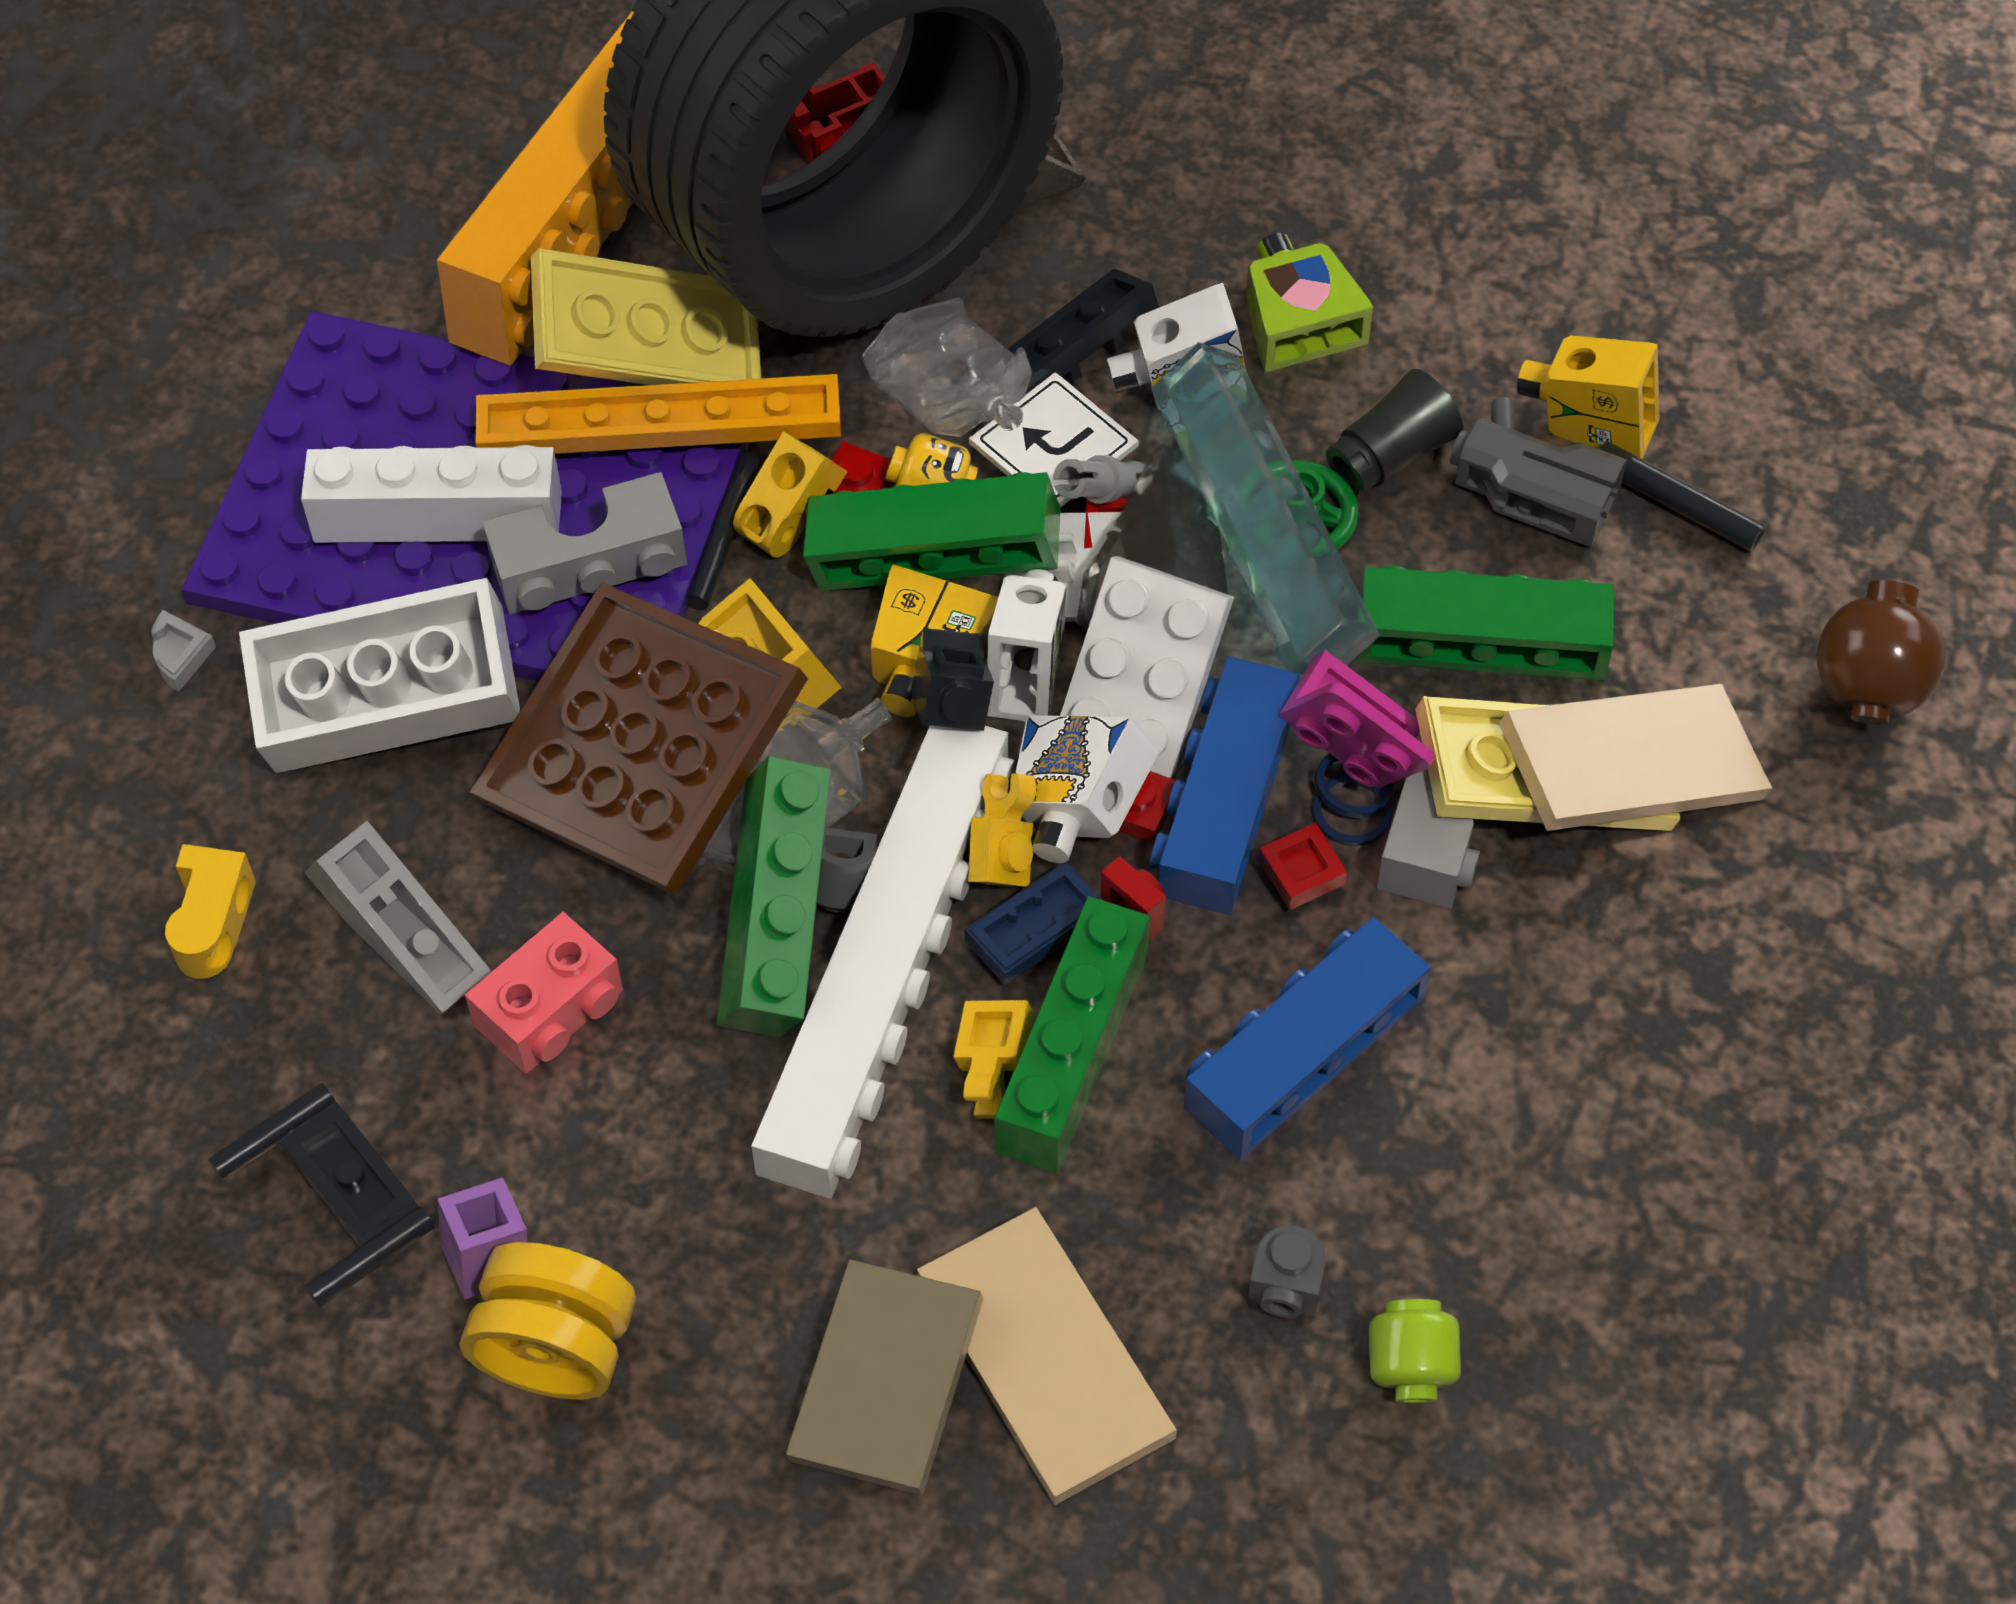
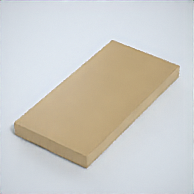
[1499,684,1772,831]
[917,1207,1177,1505]

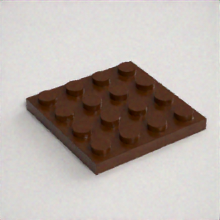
[470,582,808,896]

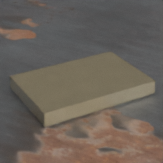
[786,1259,983,1496]

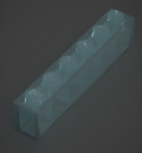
[1151,342,1380,675]

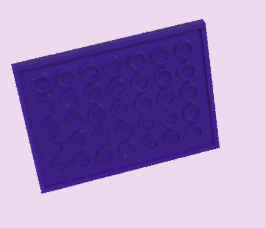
[181,311,750,682]

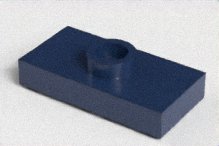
[964,862,1102,985]

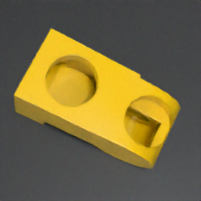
[733,431,848,558]
[165,844,256,979]

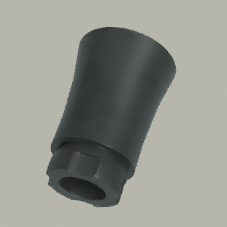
[1326,368,1463,495]

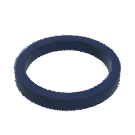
[1315,753,1394,818]
[1313,775,1393,846]

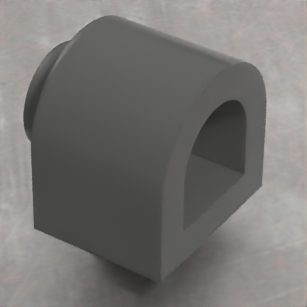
[816,827,877,912]
[1247,1225,1326,1318]

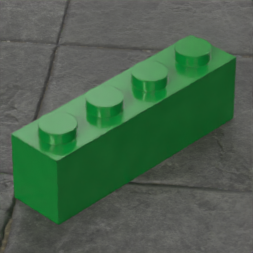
[803,472,1061,591]
[1357,566,1614,681]
[717,756,831,1037]
[994,896,1150,1175]

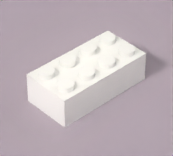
[239,578,520,773]

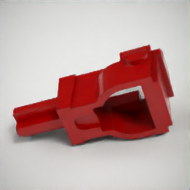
[785,62,885,164]

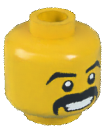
[885,433,978,486]

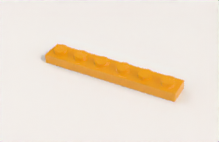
[476,374,841,454]

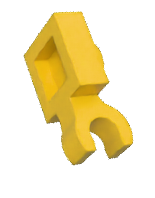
[968,773,1036,887]
[954,1000,1035,1119]

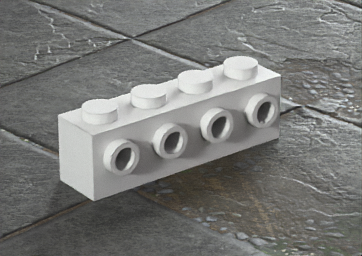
[301,445,562,543]

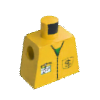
[1517,335,1659,459]
[871,564,998,717]

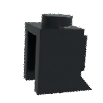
[911,628,994,731]

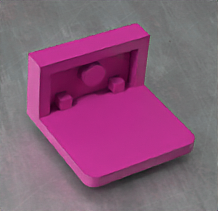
[1279,650,1435,789]

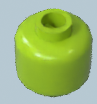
[1369,1299,1461,1403]

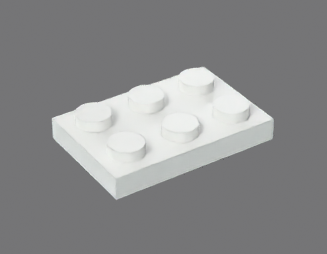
[1060,556,1234,778]

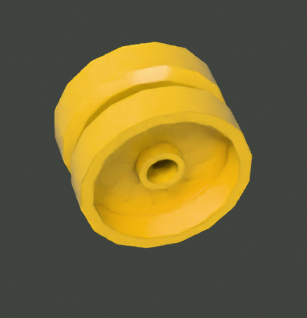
[459,1242,636,1400]

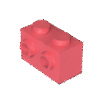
[465,911,623,1074]

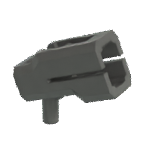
[1449,397,1627,547]

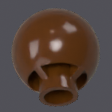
[1816,580,1946,726]

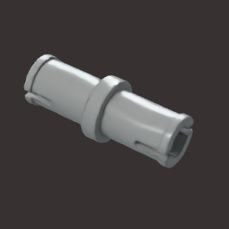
[1053,455,1151,503]

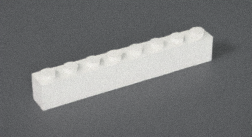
[751,726,1016,1199]

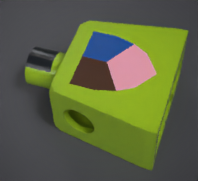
[1246,233,1373,373]

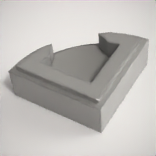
[152,610,216,692]

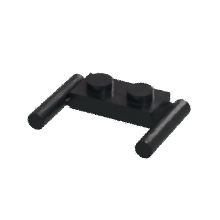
[208,1083,435,1308]

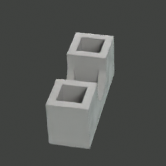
[482,472,687,615]

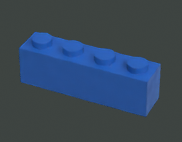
[1150,656,1300,916]
[1184,916,1431,1161]

